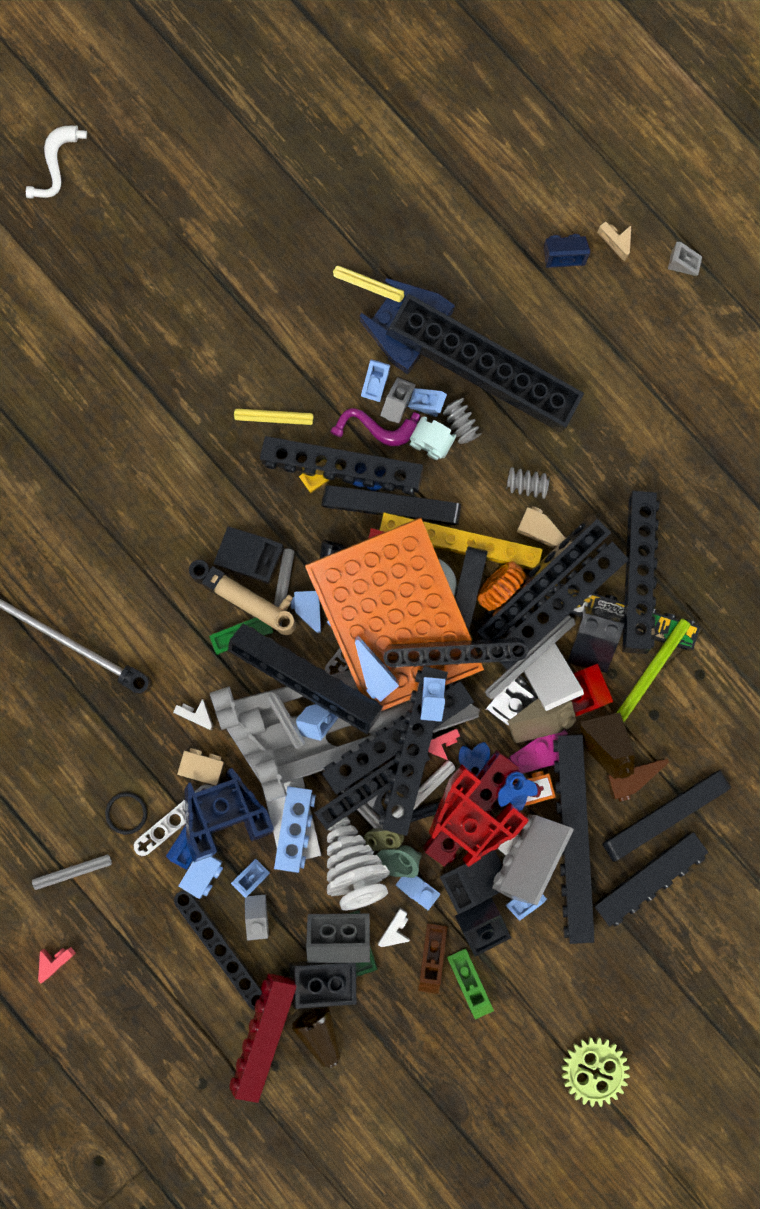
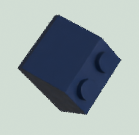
[544,234,590,268]

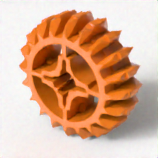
[477,561,526,611]

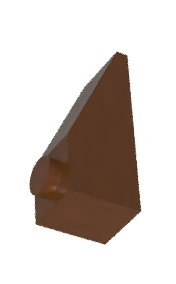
[606,759,669,802]
[418,924,447,994]

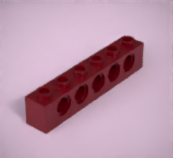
[423,750,519,867]

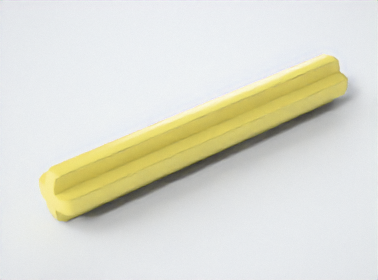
[333,266,404,302]
[234,409,313,425]

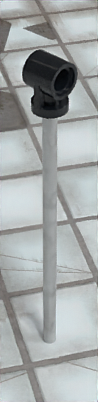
[0,599,152,694]

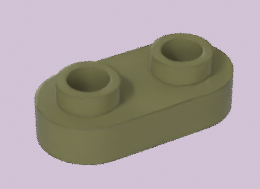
[364,828,404,851]

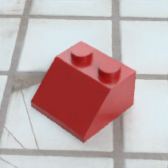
[571,664,613,717]

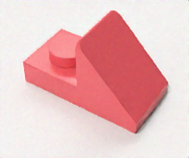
[428,729,460,760]
[38,947,76,983]

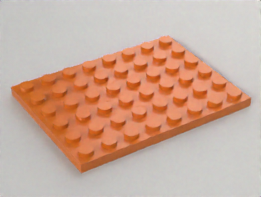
[305,517,484,711]

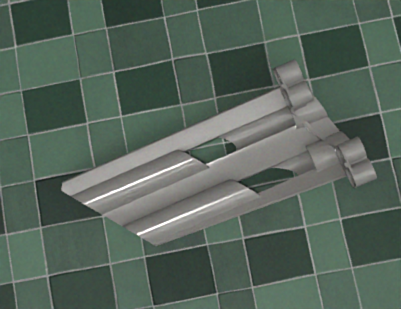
[210,670,480,802]

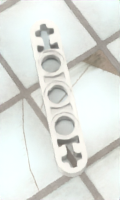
[134,784,213,856]

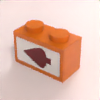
[512,771,556,806]

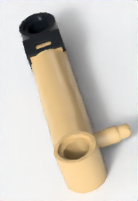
[189,560,296,635]

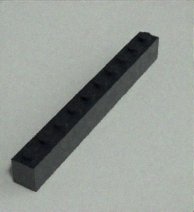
[552,734,595,944]

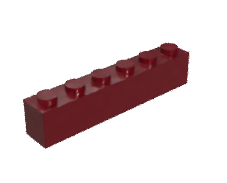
[229,973,297,1103]

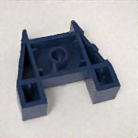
[360,278,454,375]
[184,768,274,863]

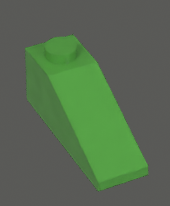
[447,949,494,1020]

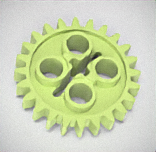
[561,1037,630,1107]

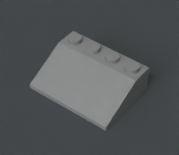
[492,814,574,905]

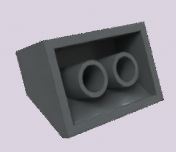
[306,914,370,963]

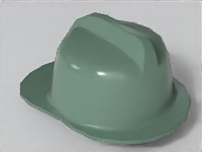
[377,845,422,878]

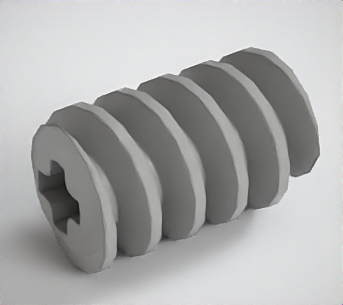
[443,398,482,444]
[506,467,550,499]

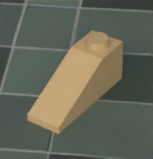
[517,507,565,549]

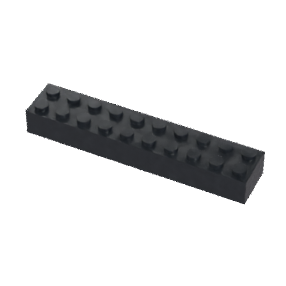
[386,293,584,433]

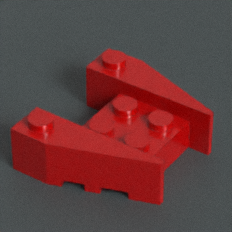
[429,765,529,867]

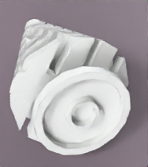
[327,817,390,910]

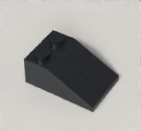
[567,606,624,673]
[290,961,356,1009]

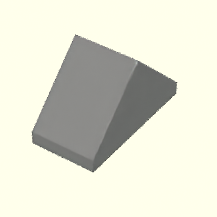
[668,242,702,276]

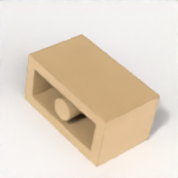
[177,748,225,786]

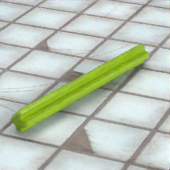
[617,619,691,722]

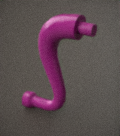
[330,408,420,446]

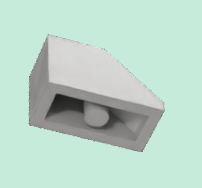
[380,377,416,423]
[245,894,269,940]

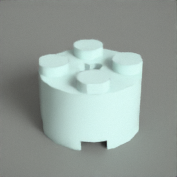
[410,417,456,460]

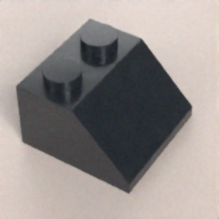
[455,897,511,957]

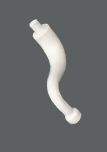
[26,125,87,199]

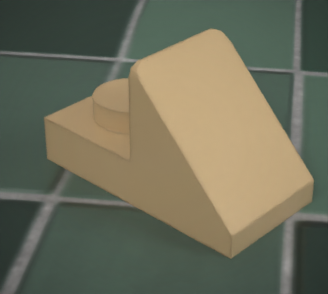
[597,221,631,261]

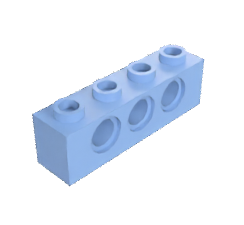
[274,786,316,873]

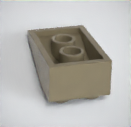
[507,698,576,743]

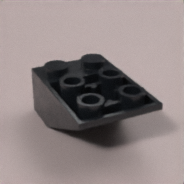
[213,526,284,585]
[439,850,503,914]

